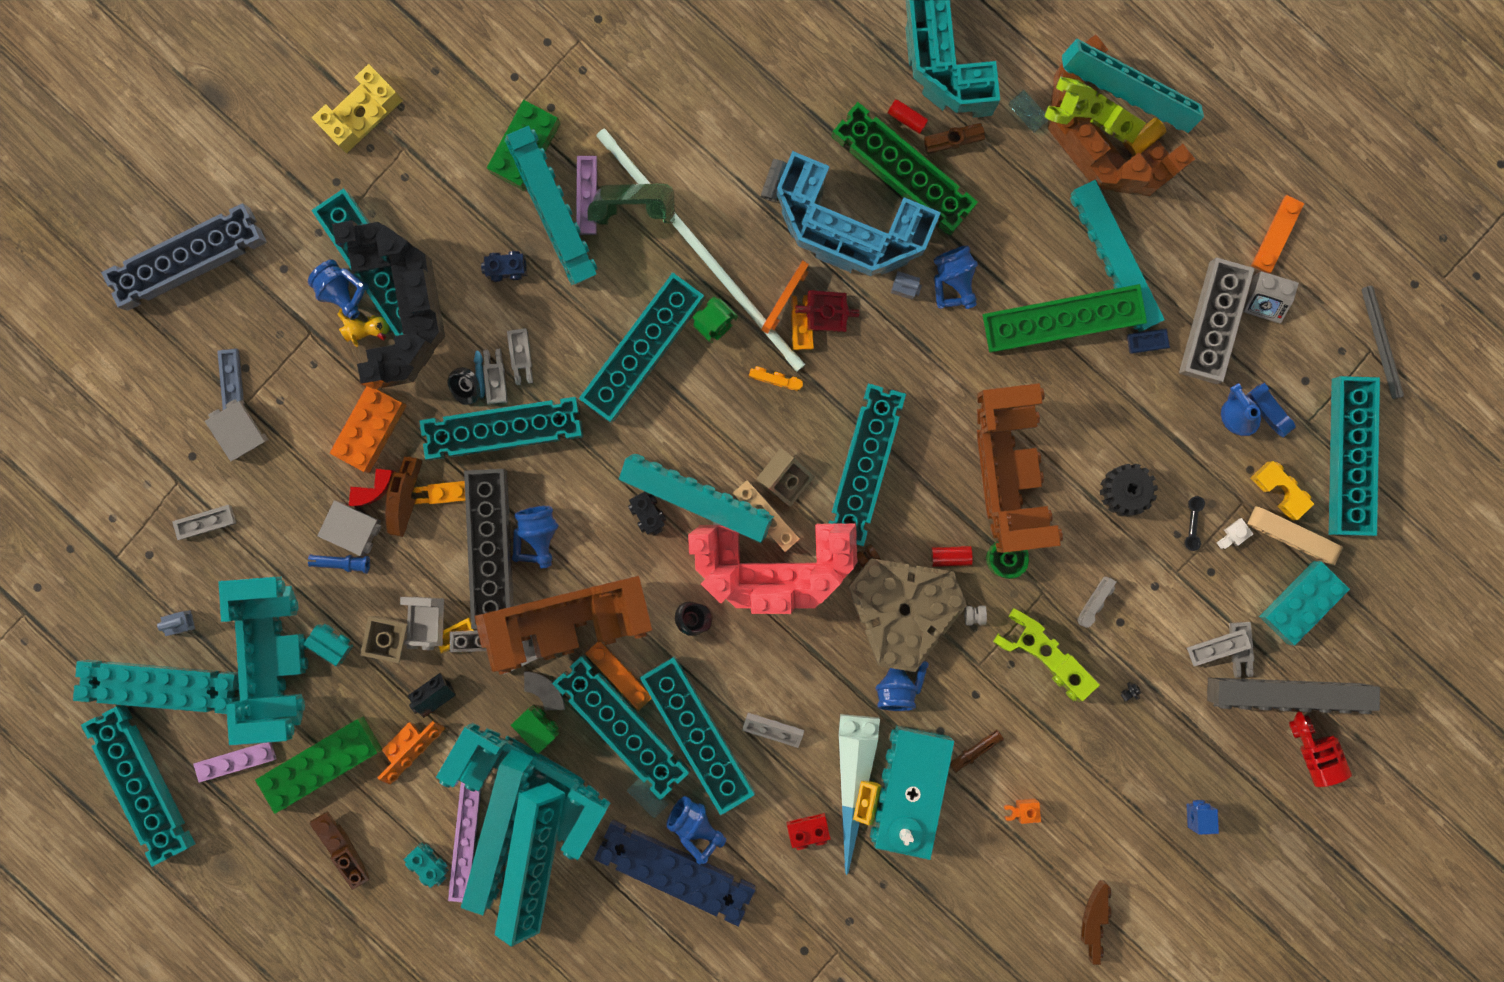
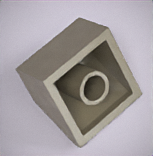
[756,448,815,507]
[360,615,408,663]

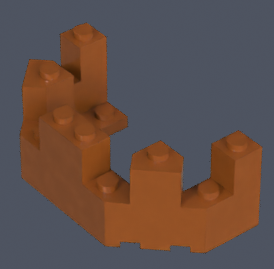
[1048,34,1195,196]
[977,383,1063,553]
[474,576,652,675]

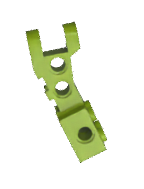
[1044,77,1146,144]
[993,608,1100,702]

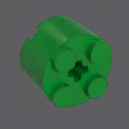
[693,297,738,343]
[986,541,1029,579]

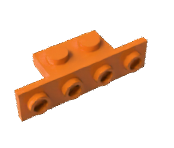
[377,721,446,785]

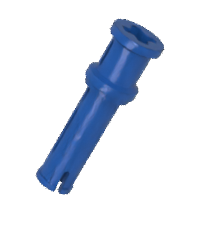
[308,554,370,574]

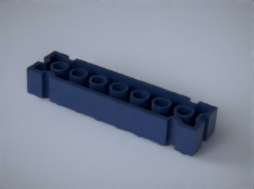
[594,819,755,927]

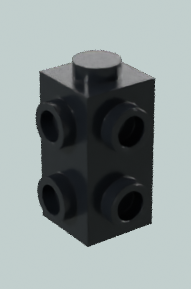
[628,491,667,536]
[408,673,456,718]

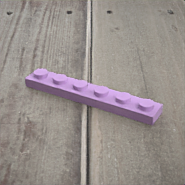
[448,782,481,902]

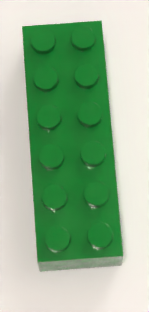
[255,716,382,814]

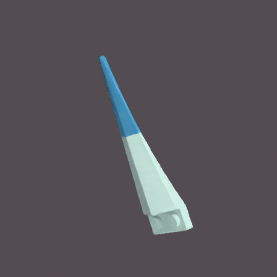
[839,714,880,875]

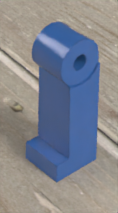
[1246,383,1296,437]

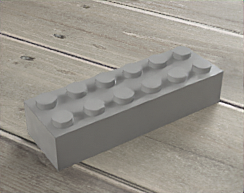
[1179,258,1254,384]

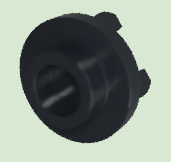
[1121,682,1142,701]

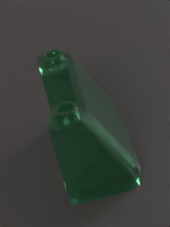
[587,183,675,225]

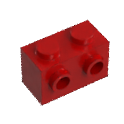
[786,813,831,850]

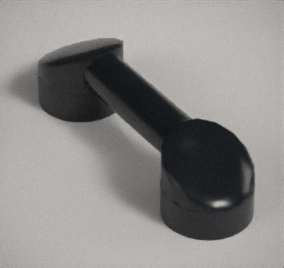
[1184,496,1205,551]

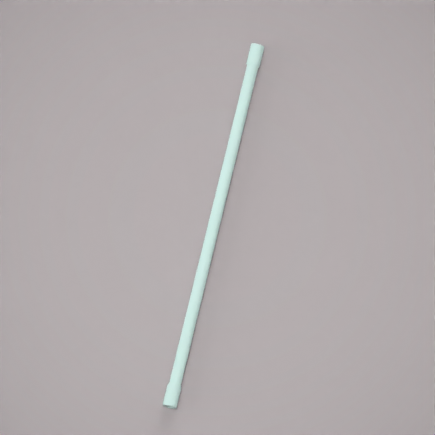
[596,129,806,372]

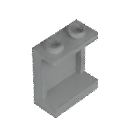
[205,399,269,462]
[318,500,381,556]
[400,597,444,650]

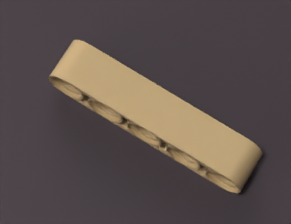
[1247,506,1343,566]

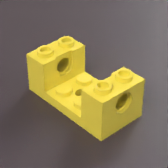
[312,64,403,153]

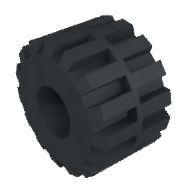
[1100,464,1158,517]

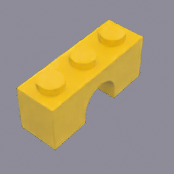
[1251,461,1314,520]

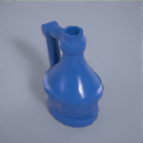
[934,245,978,309]
[308,260,369,320]
[1221,383,1261,436]
[512,506,559,568]
[875,661,929,711]
[667,796,726,865]

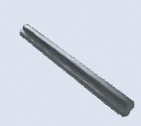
[1361,286,1404,399]

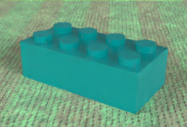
[1259,561,1350,646]

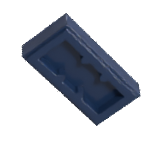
[1127,329,1170,354]

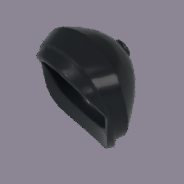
[447,367,480,405]
[675,602,712,636]

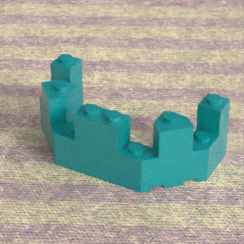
[905,0,1000,118]
[218,576,308,745]
[436,723,611,860]

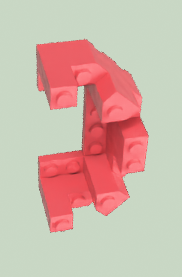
[688,523,857,614]

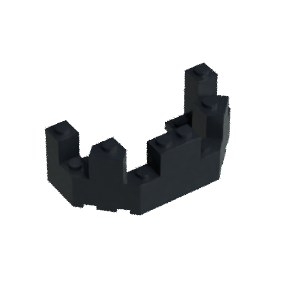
[332,220,445,389]

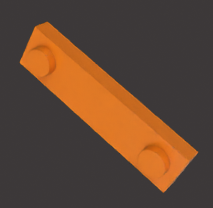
[1251,195,1304,274]
[761,260,809,334]
[585,642,652,711]

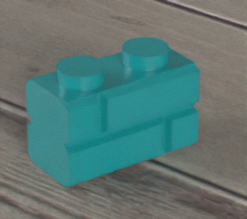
[304,624,353,667]

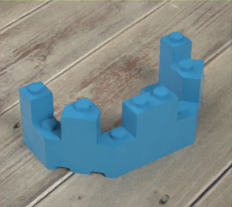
[777,151,941,276]

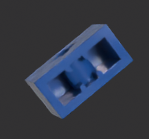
[1186,800,1219,835]

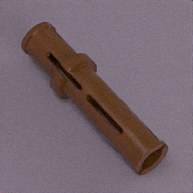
[950,729,1004,773]

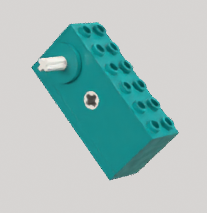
[870,725,954,860]

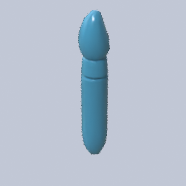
[474,351,485,398]

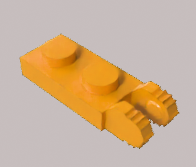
[791,295,814,350]
[749,366,803,391]
[413,481,465,504]

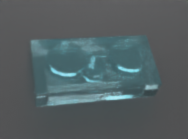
[1008,90,1048,133]
[627,778,669,819]

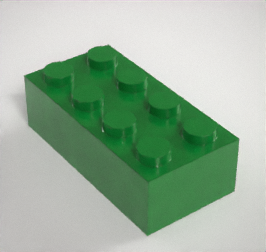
[487,99,561,191]

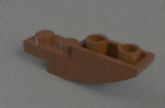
[385,456,423,537]
[310,811,370,890]
[1081,880,1111,965]

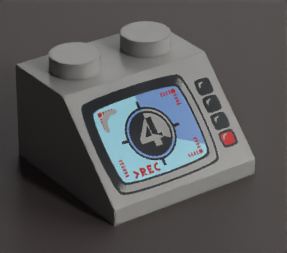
[1243,271,1299,324]

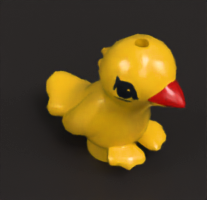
[337,308,390,347]

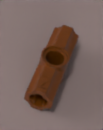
[924,123,985,154]

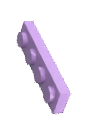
[576,156,597,235]
[194,742,276,782]

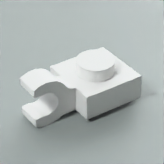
[1217,518,1253,549]

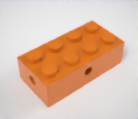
[329,386,407,473]

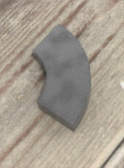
[524,671,565,711]

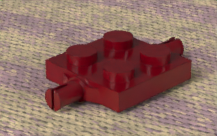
[795,290,860,333]

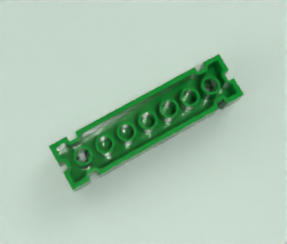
[831,102,978,236]

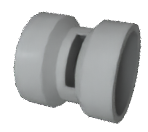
[964,606,987,625]

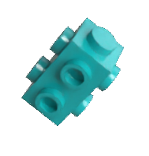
[403,842,449,888]

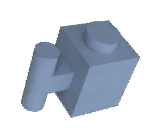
[891,271,922,300]
[157,610,195,636]

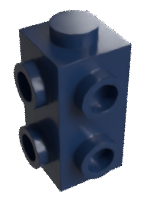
[481,251,527,282]

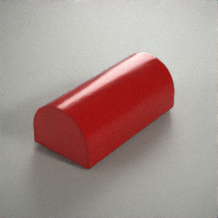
[887,99,928,134]
[931,546,972,567]

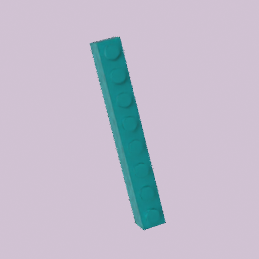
[1062,38,1204,133]
[1070,180,1165,332]
[618,454,774,543]

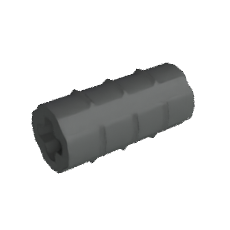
[761,159,787,202]

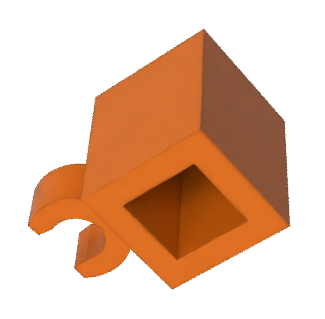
[1004,799,1041,824]

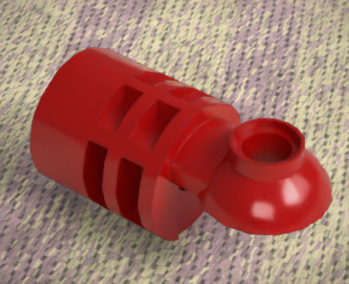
[1289,711,1352,787]

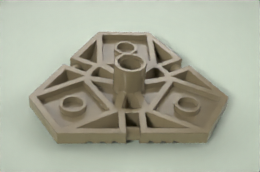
[848,558,967,672]

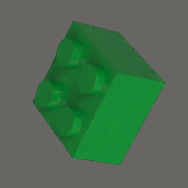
[510,705,560,754]

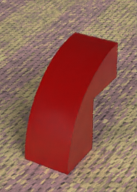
[349,469,396,507]

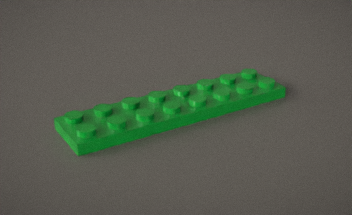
[982,284,1147,353]

